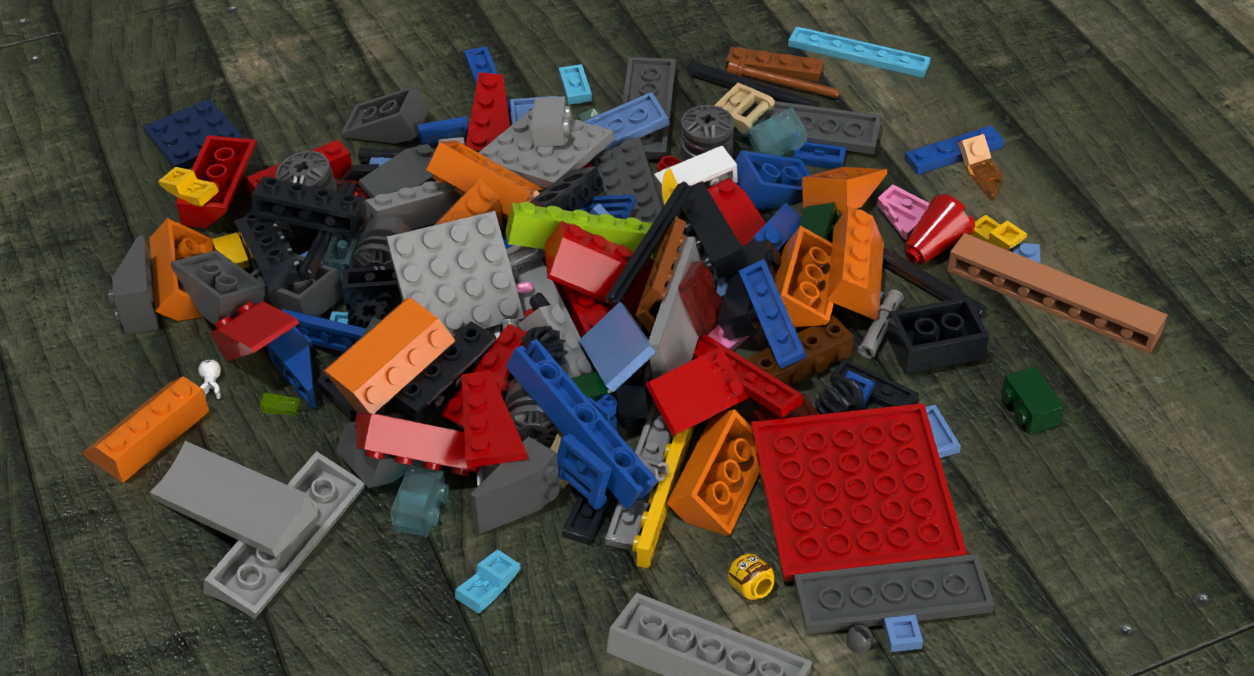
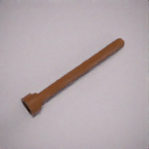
[727,58,840,98]

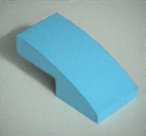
[455,549,521,614]

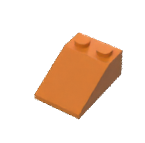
[802,167,887,215]

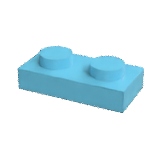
[559,64,592,105]

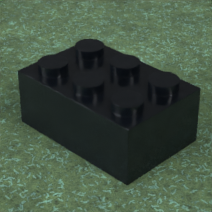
[887,297,989,374]

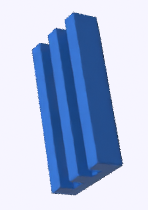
[417,116,468,147]
[793,141,846,169]
[587,194,637,219]

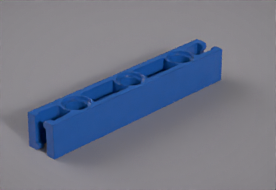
[506,339,658,509]

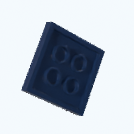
[143,99,243,169]

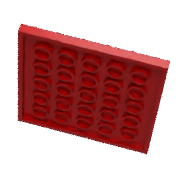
[751,403,968,582]

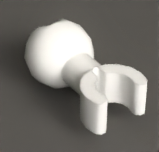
[198,359,221,399]

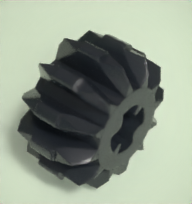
[347,297,393,330]
[521,325,568,367]
[815,376,864,415]

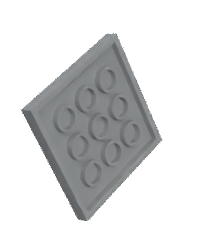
[479,108,614,188]
[386,211,525,337]

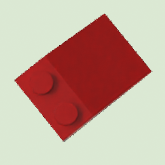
[708,178,766,246]
[209,301,299,361]
[645,347,748,436]

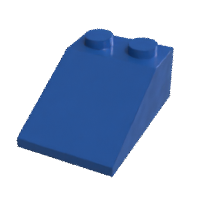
[735,150,811,210]

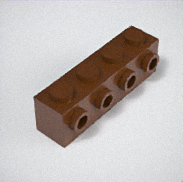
[746,316,854,386]

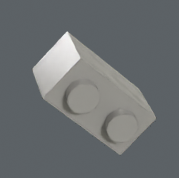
[531,96,572,147]

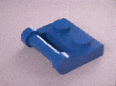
[557,433,612,510]

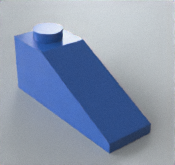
[748,203,802,250]
[266,326,317,409]

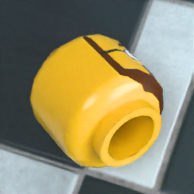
[728,554,774,600]

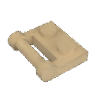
[714,83,775,134]

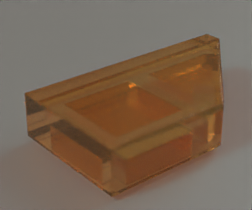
[967,159,1003,201]

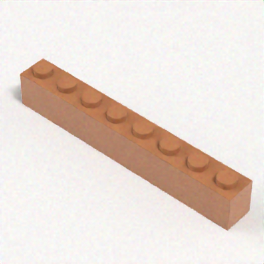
[947,233,1167,354]

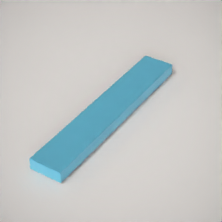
[788,27,931,78]

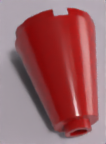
[904,194,976,264]

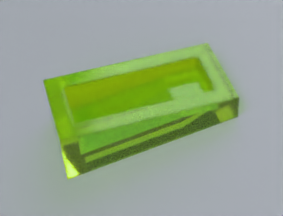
[260,392,300,415]

